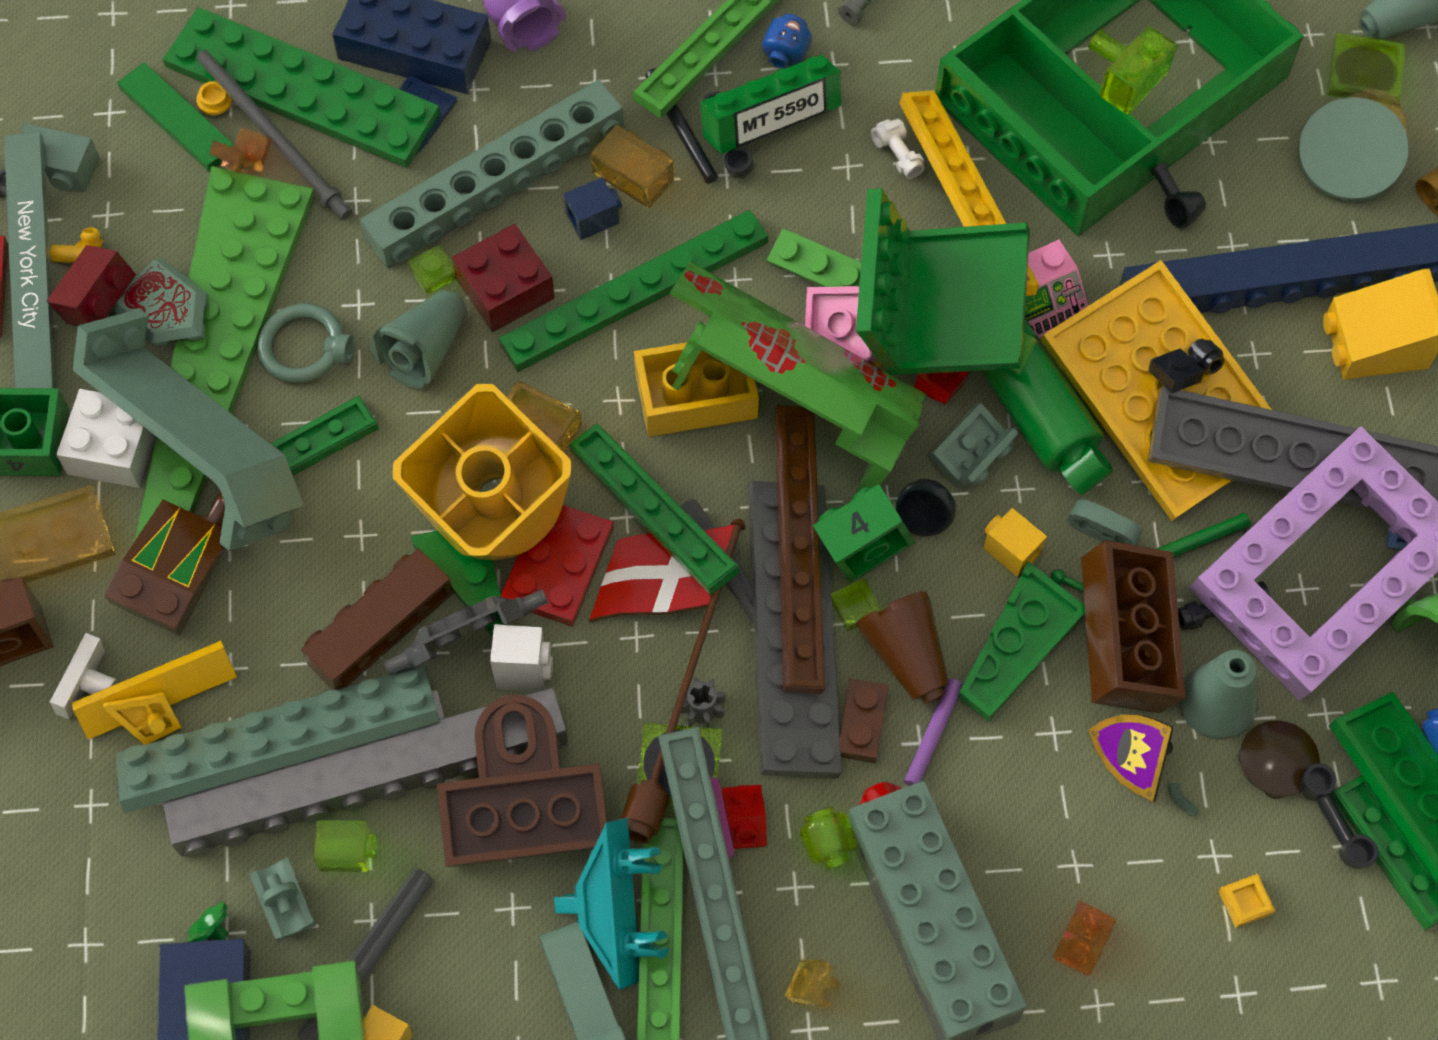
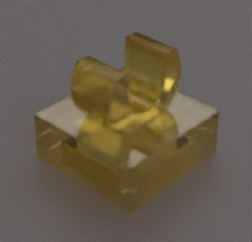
[784,959,841,1008]

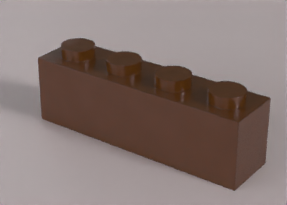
[301,548,454,690]

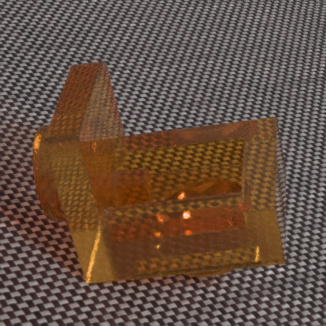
[209,128,272,173]
[1053,901,1117,975]

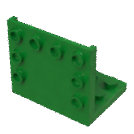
[856,188,1030,375]

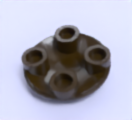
[1238,720,1320,799]

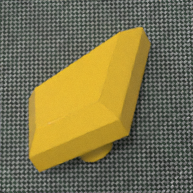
[103,692,181,745]

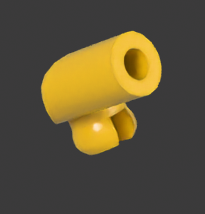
[50,227,103,263]

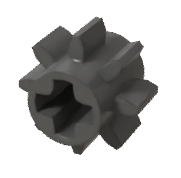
[680,677,726,728]

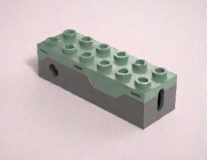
[846,780,1027,1040]

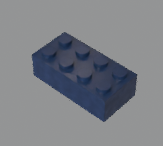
[332,0,491,95]

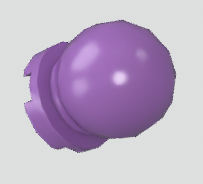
[483,0,567,53]

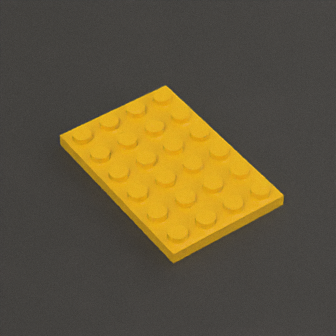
[1040,260,1272,521]

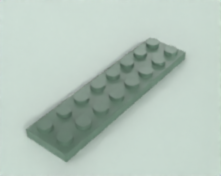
[115,665,440,813]

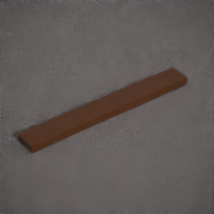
[775,405,825,694]

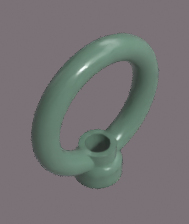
[257,303,355,383]

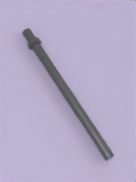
[197,50,352,220]

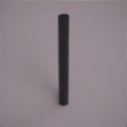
[645,68,718,184]

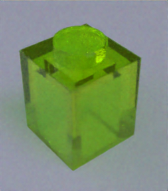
[314,820,377,872]

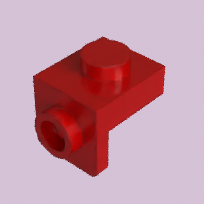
[914,371,970,405]
[721,784,767,849]

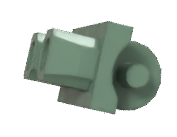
[249,857,316,943]

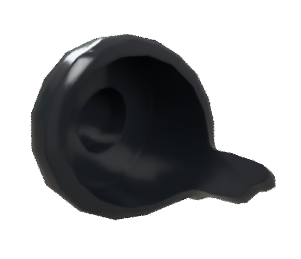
[895,478,956,536]

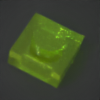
[408,244,456,295]

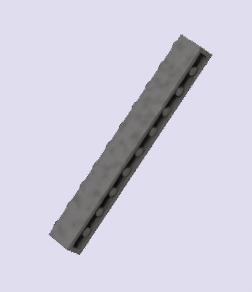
[162,688,568,857]

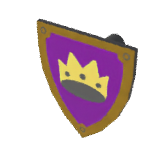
[1088,714,1174,802]

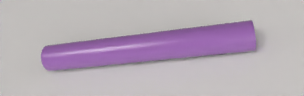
[904,678,963,786]

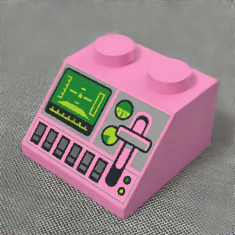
[1025,240,1088,339]

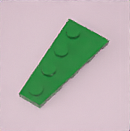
[958,561,1085,722]

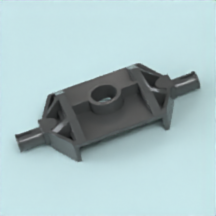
[384,588,549,676]

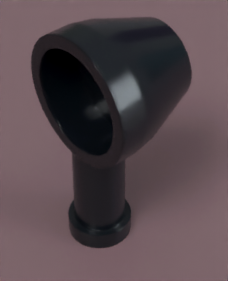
[1150,162,1206,229]

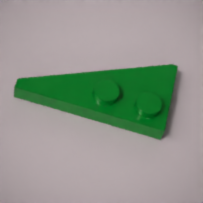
[411,531,507,637]

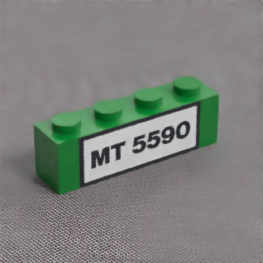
[700,54,842,154]

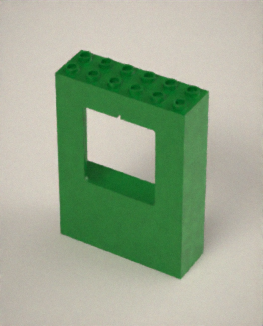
[935,0,1304,237]

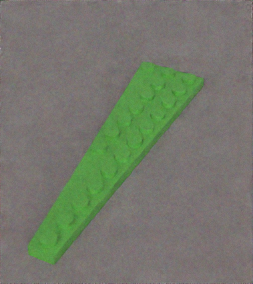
[135,166,315,540]

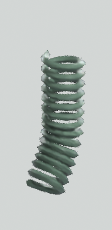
[1168,782,1199,816]

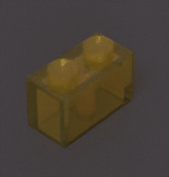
[591,125,674,209]

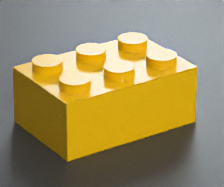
[634,342,759,437]

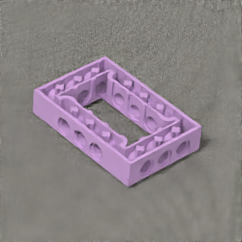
[1189,426,1438,701]

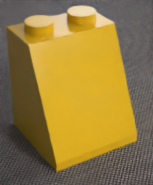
[1323,268,1438,380]

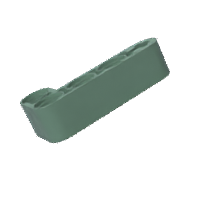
[539,921,626,1040]

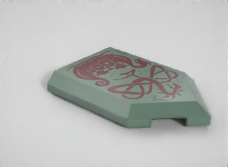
[112,258,208,347]

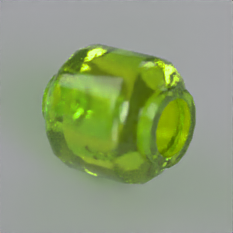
[799,806,857,870]

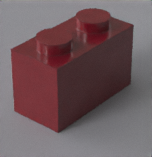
[47,245,136,326]

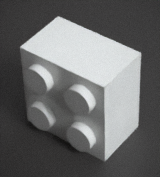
[56,389,156,488]

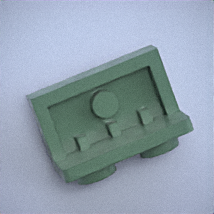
[927,403,1019,488]

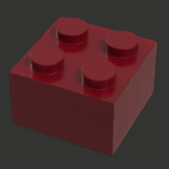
[452,224,555,333]

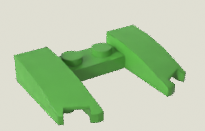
[185,961,365,1040]

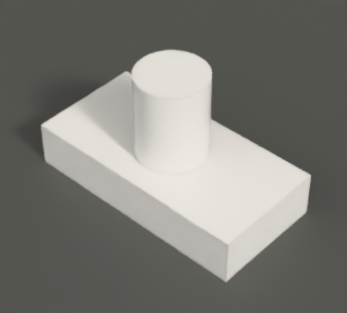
[50,633,118,720]

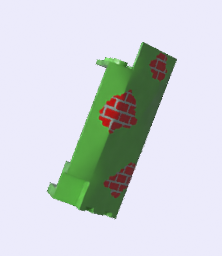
[670,262,926,491]

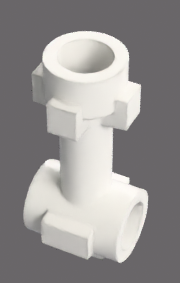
[871,119,925,179]

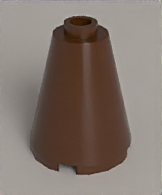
[856,591,949,704]

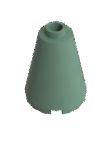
[1359,0,1438,40]
[371,290,467,389]
[1179,650,1258,739]

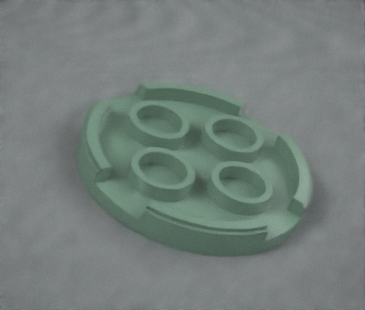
[1298,97,1409,202]

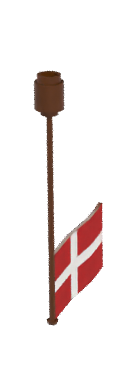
[589,519,746,844]

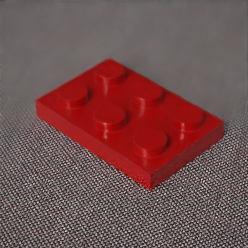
[500,505,614,627]

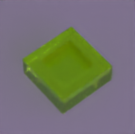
[831,579,882,632]

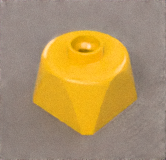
[393,384,571,560]

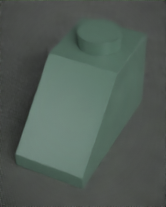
[22,123,99,192]

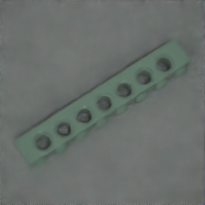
[360,79,624,268]

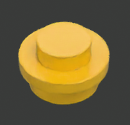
[196,81,232,116]

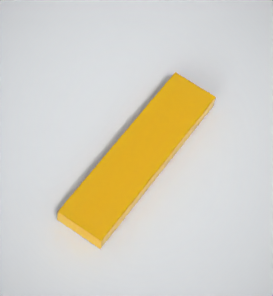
[71,641,237,740]

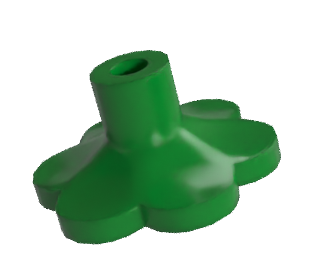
[187,902,229,942]

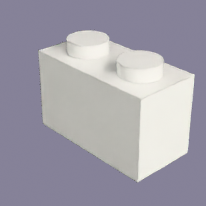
[490,624,553,693]

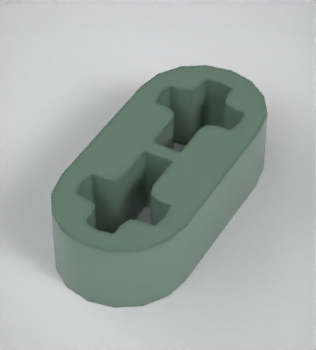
[1068,499,1142,545]

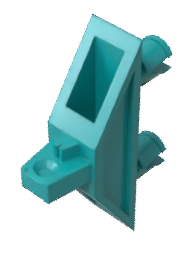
[554,818,669,990]

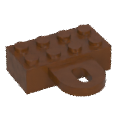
[437,695,607,867]

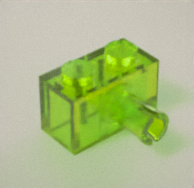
[1088,25,1178,115]

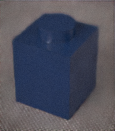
[563,177,622,240]

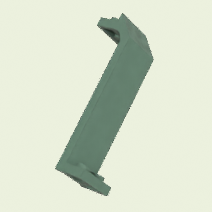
[73,309,304,551]

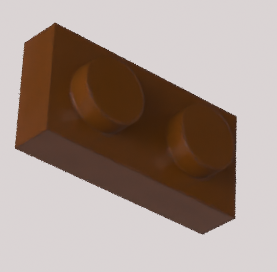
[839,678,888,763]

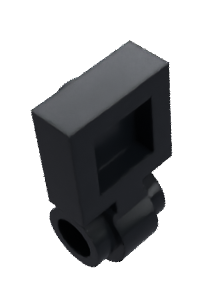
[1148,339,1225,393]

